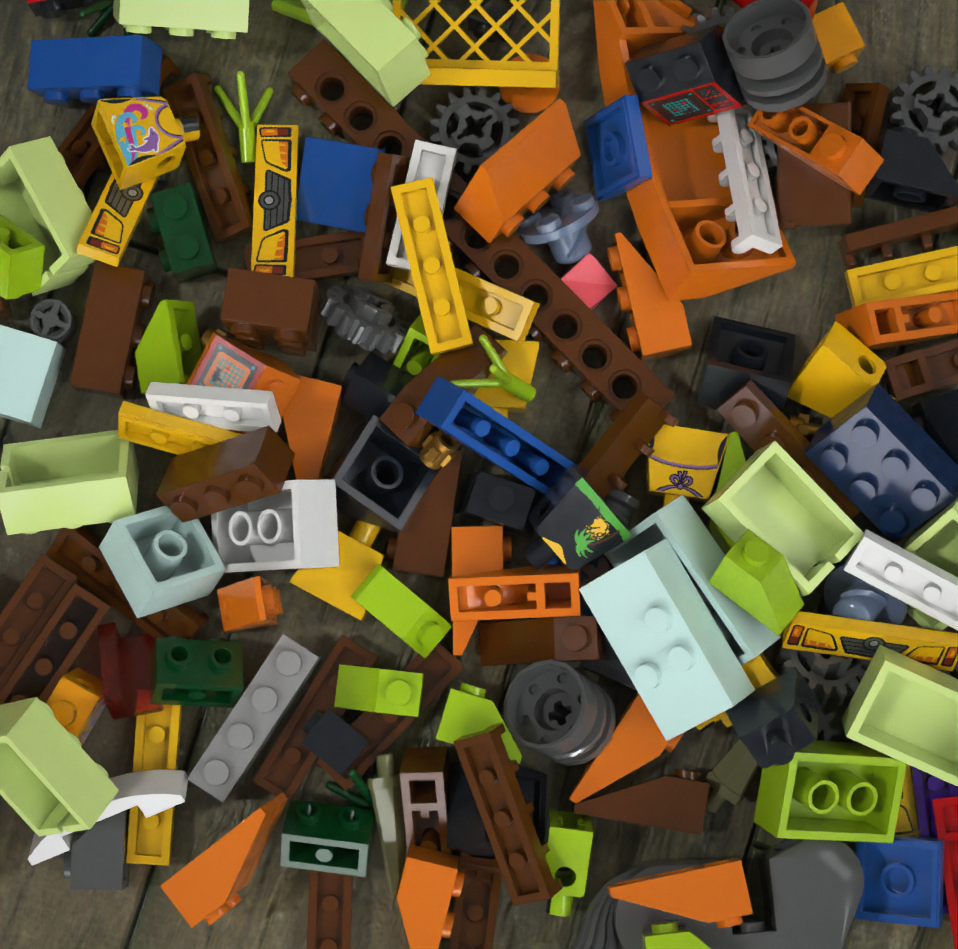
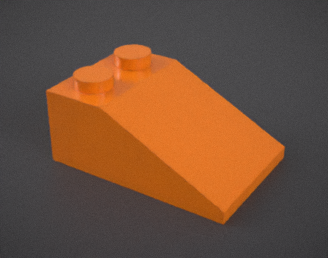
[160,792,288,928]

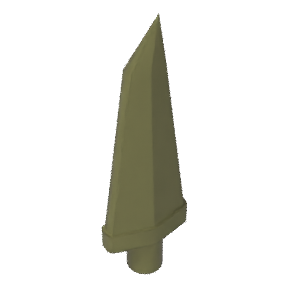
[705,739,759,814]
[368,753,405,903]

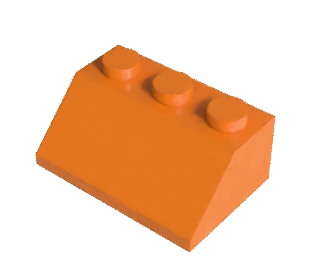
[453,98,581,244]

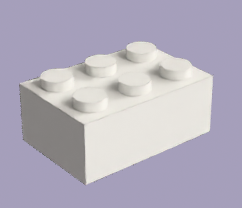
[211,479,339,573]

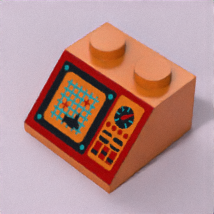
[186,332,301,434]

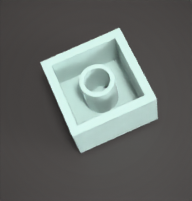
[99,506,227,618]

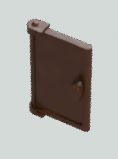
[777,102,852,231]

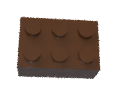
[220,268,323,357]

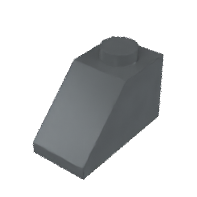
[64,808,130,890]

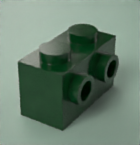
[146,183,219,283]
[150,636,243,708]
[280,799,375,877]

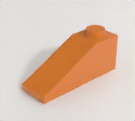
[835,291,958,352]
[282,375,345,480]
[451,526,511,656]
[448,564,582,621]
[567,691,684,803]
[607,857,753,928]

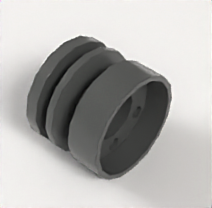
[722,0,828,112]
[504,659,616,766]

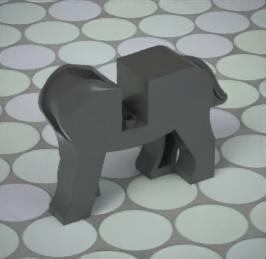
[571,839,864,949]

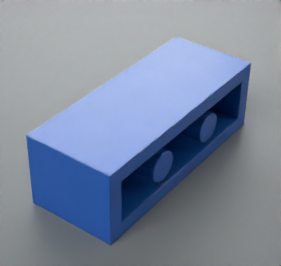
[27,35,163,106]

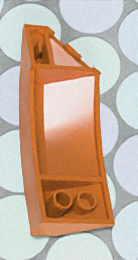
[593,0,797,301]

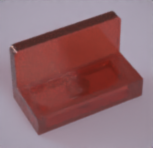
[98,622,164,720]

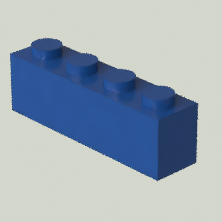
[415,376,578,496]

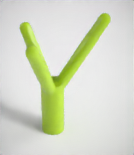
[214,71,274,164]
[450,334,536,402]

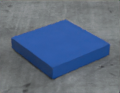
[583,95,653,201]
[296,136,386,233]
[854,834,945,928]

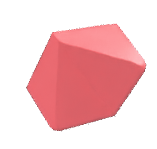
[561,252,617,311]

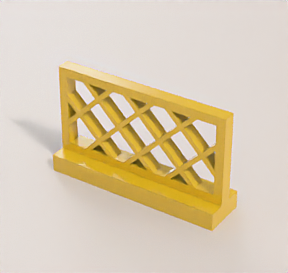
[392,0,560,88]

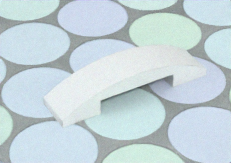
[28,770,188,866]

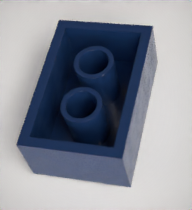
[805,383,958,543]

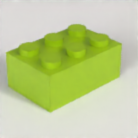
[753,740,907,843]

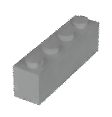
[187,634,322,803]

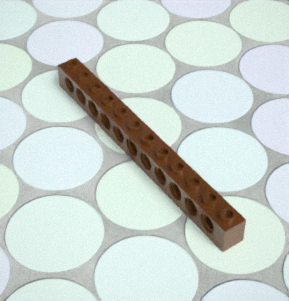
[288,39,675,422]

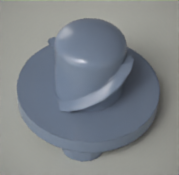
[518,188,600,264]
[823,558,908,625]

